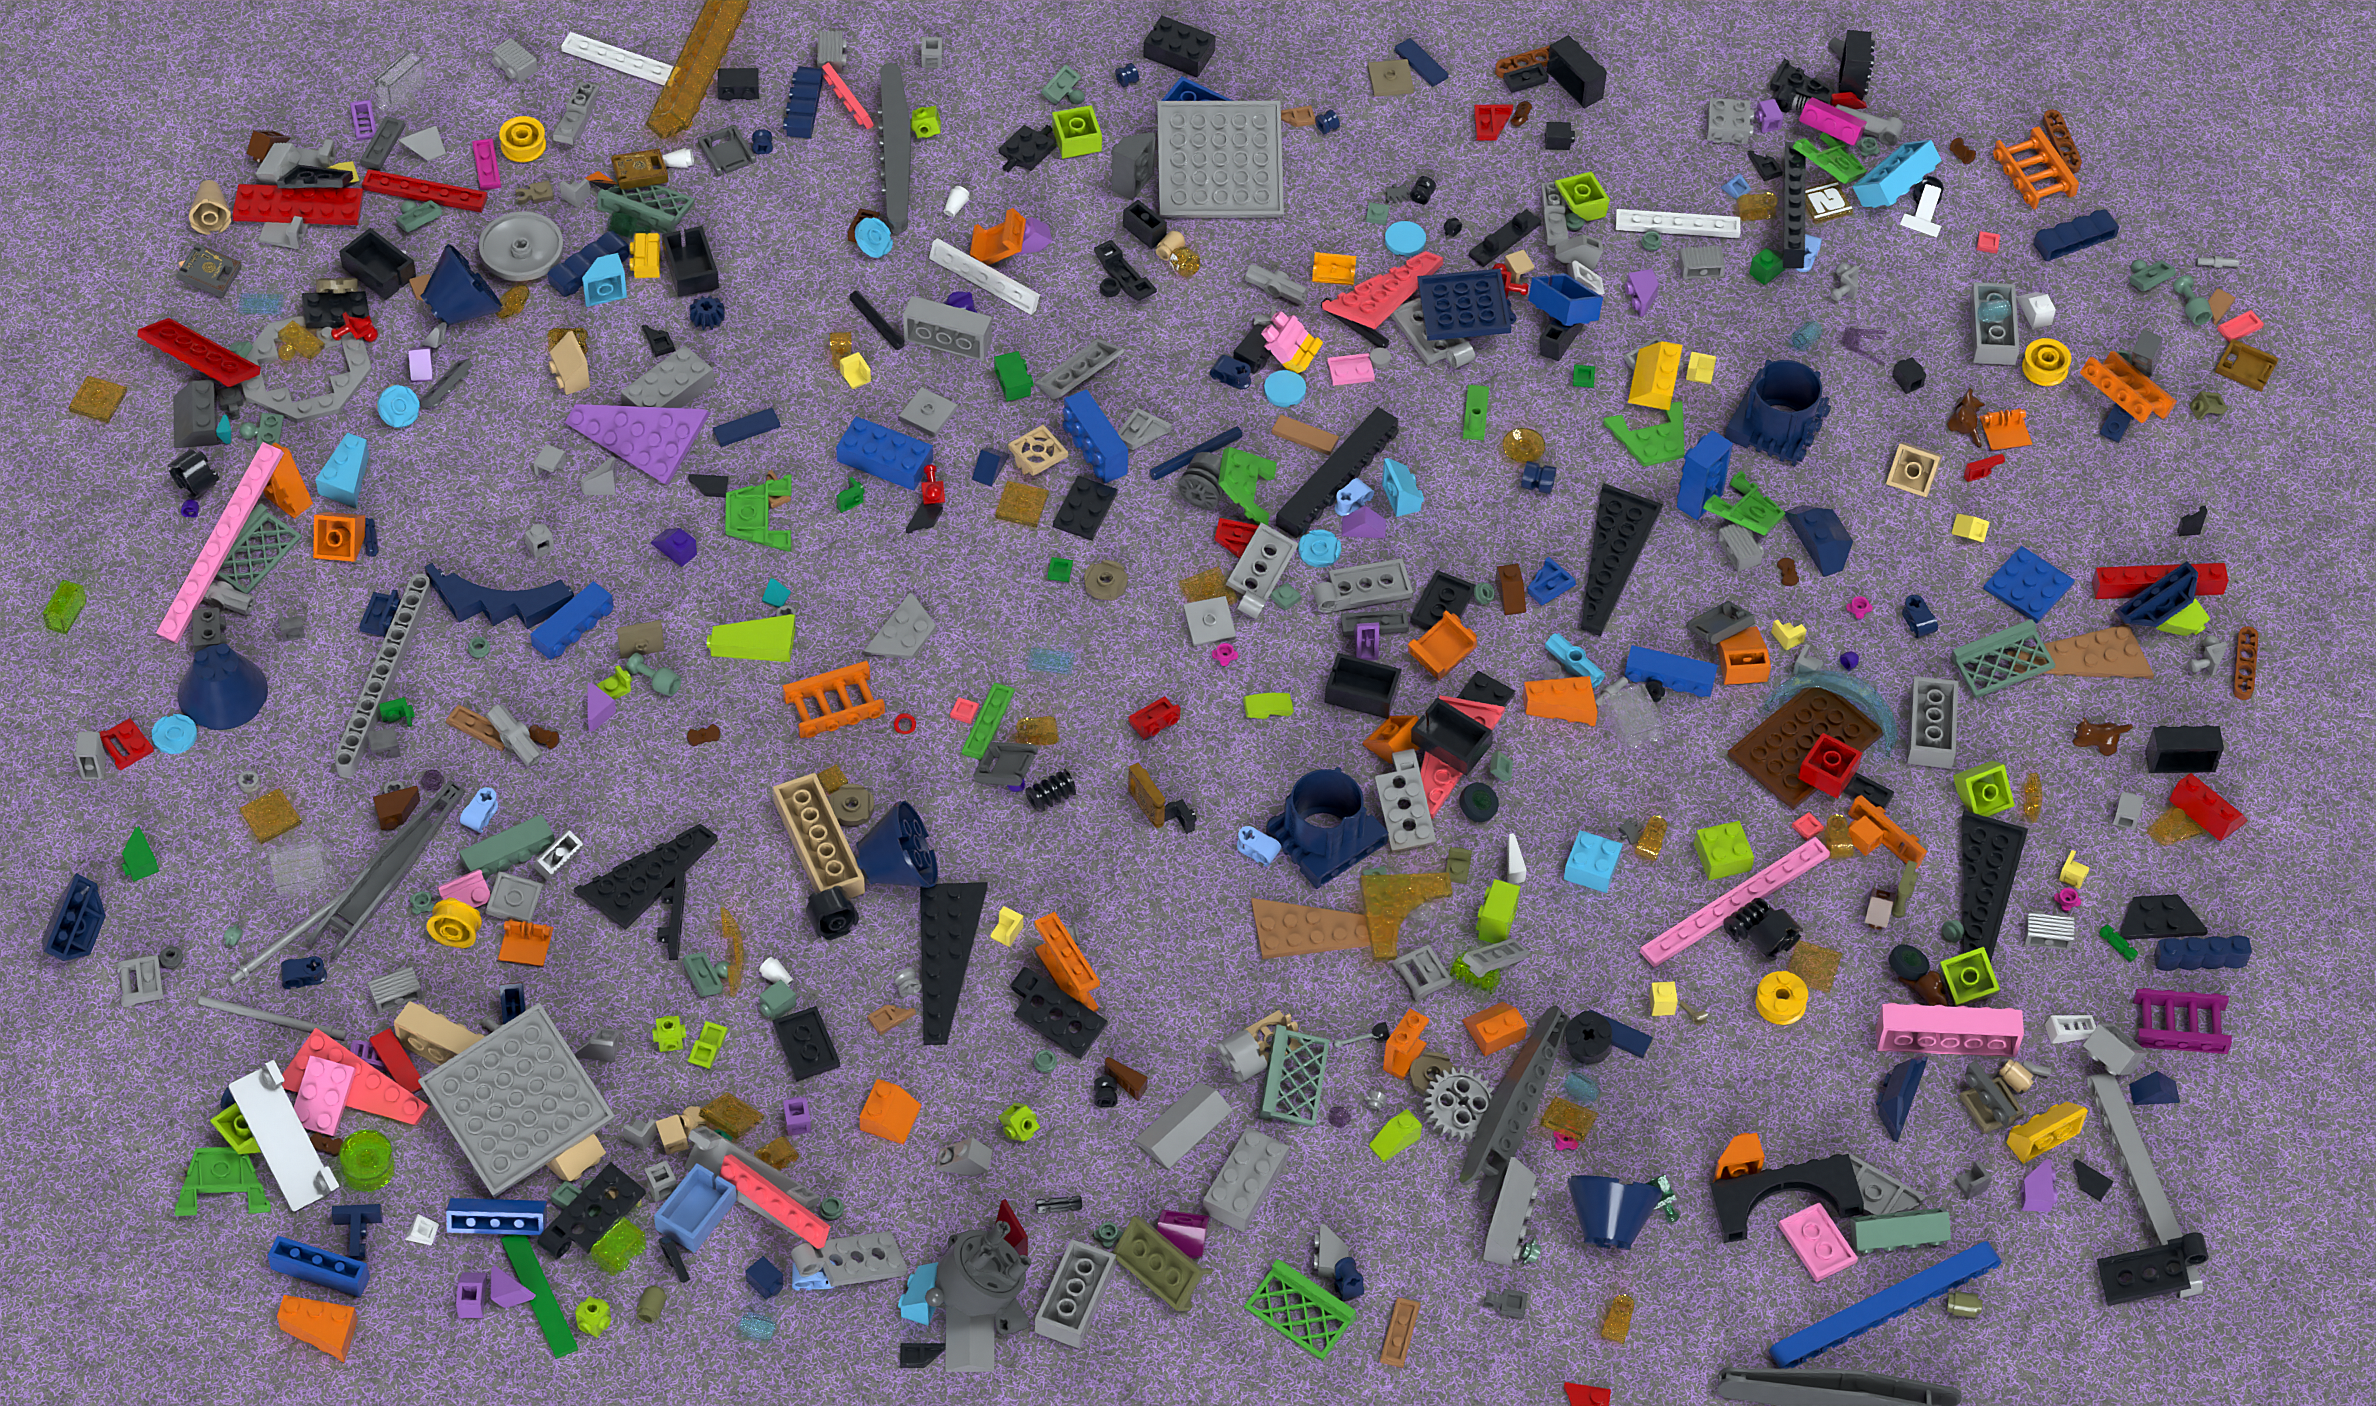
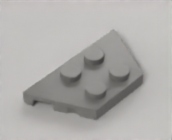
[864,592,936,660]
[1844,1152,1926,1216]

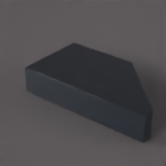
[1747,150,1783,181]
[642,325,675,357]
[688,474,729,498]
[906,501,943,534]
[2177,506,2208,536]
[2073,1159,2114,1202]
[658,1236,690,1283]
[900,1343,946,1368]

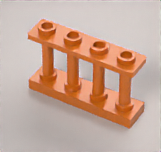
[1993,126,2079,210]
[2080,351,2177,423]
[782,661,885,739]
[1034,912,1100,1012]

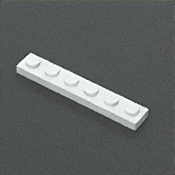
[561,32,680,88]
[1616,209,1740,238]
[929,238,1040,315]

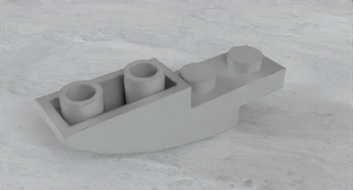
[553,82,599,145]
[1541,182,1568,246]

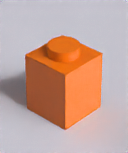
[1846,815,1884,856]

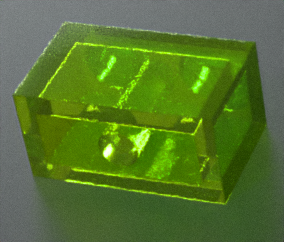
[42,580,87,635]
[590,1217,646,1276]

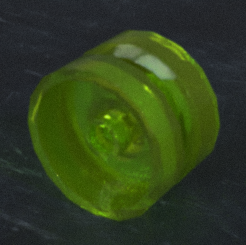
[339,1129,396,1192]

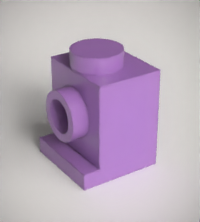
[1756,99,1783,133]
[783,1097,811,1136]

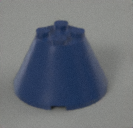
[420,243,504,327]
[177,643,268,730]
[856,801,938,888]
[1567,1175,1663,1250]

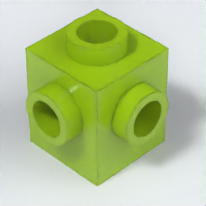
[910,105,942,138]
[652,1016,686,1052]
[998,1102,1040,1141]
[575,1295,612,1338]

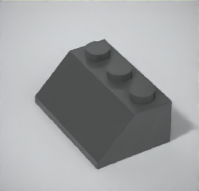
[1110,132,1155,200]
[173,379,218,448]

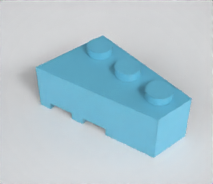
[315,432,369,508]

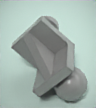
[1831,263,1860,301]
[2189,635,2227,676]

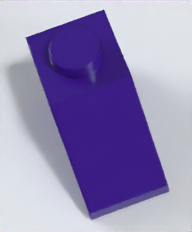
[651,528,697,567]

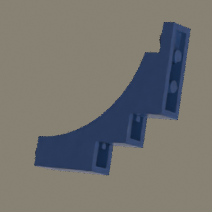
[424,563,574,630]

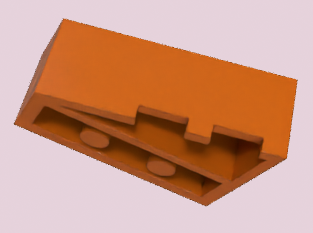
[263,442,313,519]
[1522,676,1598,726]
[277,1295,358,1363]

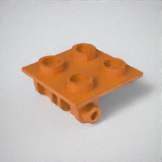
[1979,408,2032,450]
[498,919,554,967]

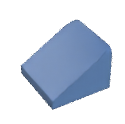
[1720,173,1752,201]

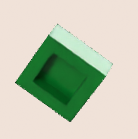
[1572,364,1595,388]
[1048,557,1073,583]

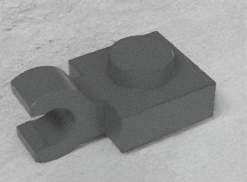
[216,385,243,420]
[1483,1289,1528,1319]

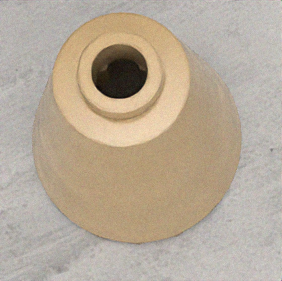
[189,180,231,235]

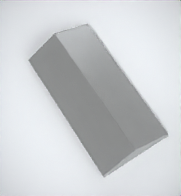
[1035,338,1124,399]
[1134,1082,1233,1170]
[945,1306,995,1372]

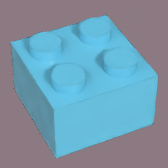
[1564,830,1623,893]

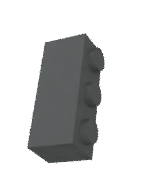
[2132,329,2163,376]

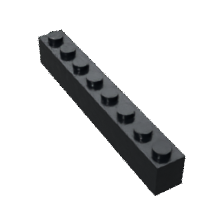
[1783,142,1806,269]
[1276,407,1399,538]

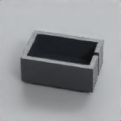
[1143,15,1216,78]
[1838,30,1875,101]
[1546,35,1607,109]
[662,226,719,297]
[339,228,416,300]
[1324,653,1402,719]
[1411,697,1493,776]
[2145,725,2224,773]

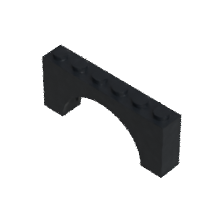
[1709,1154,1864,1243]

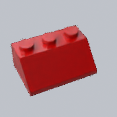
[2169,773,2248,842]

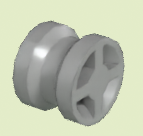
[894,968,921,997]

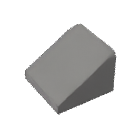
[422,322,447,348]

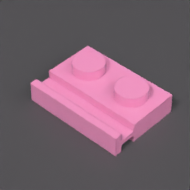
[1327,353,1375,386]
[437,869,491,908]

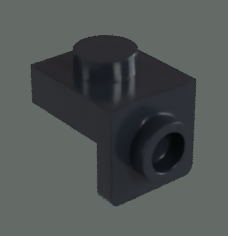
[1164,799,1197,834]

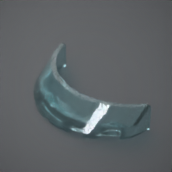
[1765,670,1898,759]

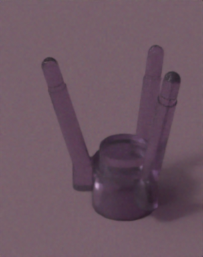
[1842,327,1887,366]

